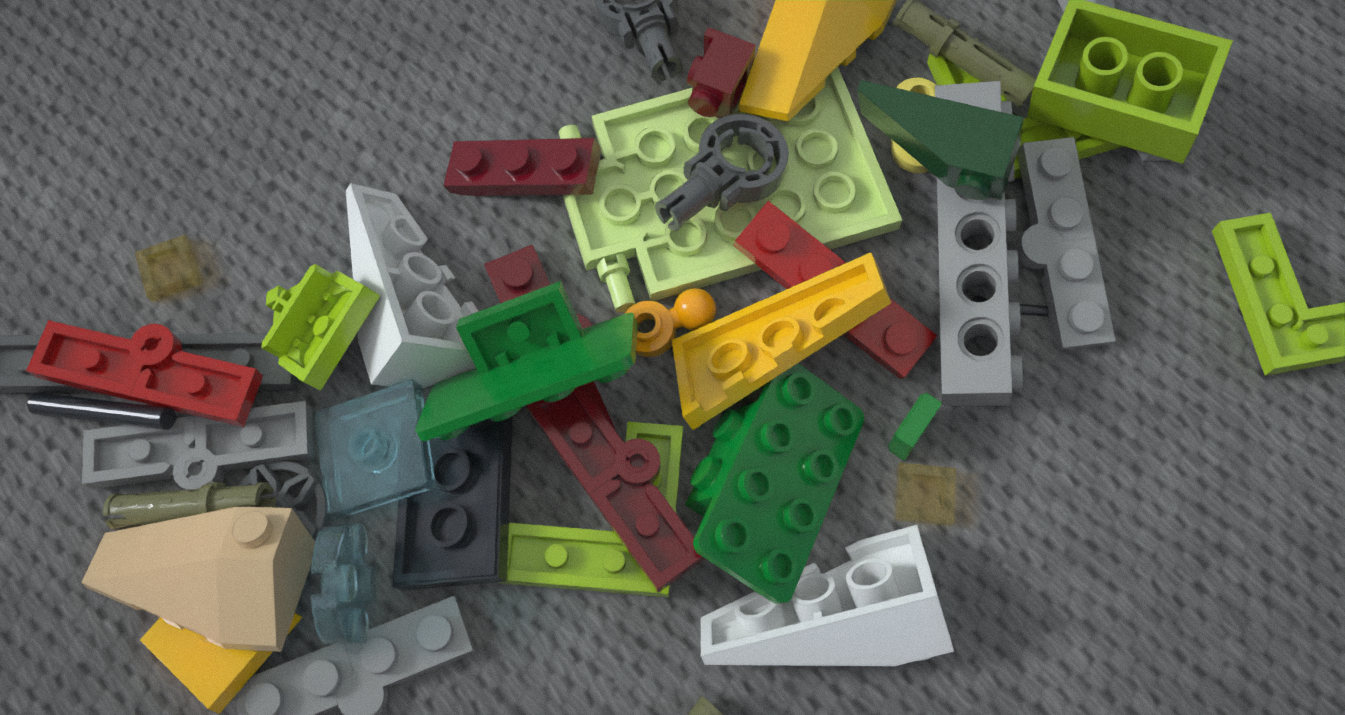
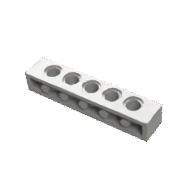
[935,81,1023,406]

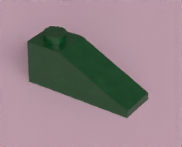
[857,80,1024,200]

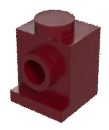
[687,27,756,118]

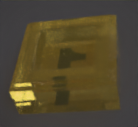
[135,235,203,302]
[895,462,956,526]

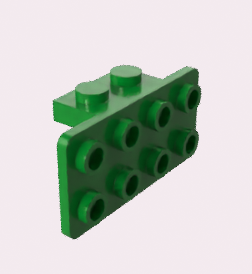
[415,281,638,441]
[685,363,864,604]

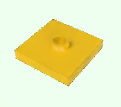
[140,611,302,714]

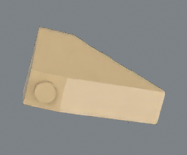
[81,507,318,652]

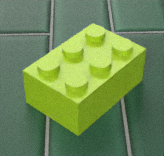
[1027,0,1233,164]

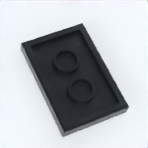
[392,416,513,591]

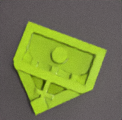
[261,264,380,391]

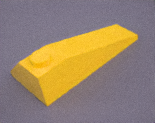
[739,0,897,121]

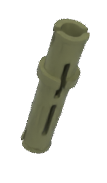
[894,0,1037,109]
[103,481,276,530]

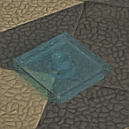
[315,379,436,520]

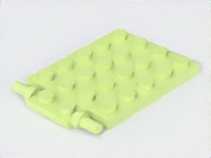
[559,67,902,313]

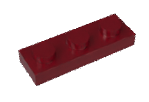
[443,138,601,196]

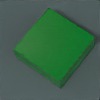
[887,392,942,461]

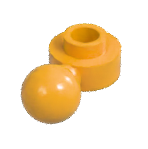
[624,288,716,357]

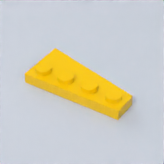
[672,252,891,430]

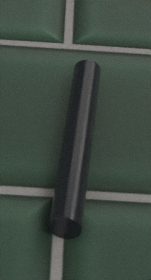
[27,393,176,430]

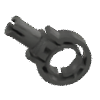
[595,0,682,81]
[655,114,789,231]

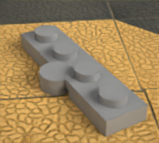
[1015,137,1116,351]
[82,401,314,490]
[234,596,476,715]

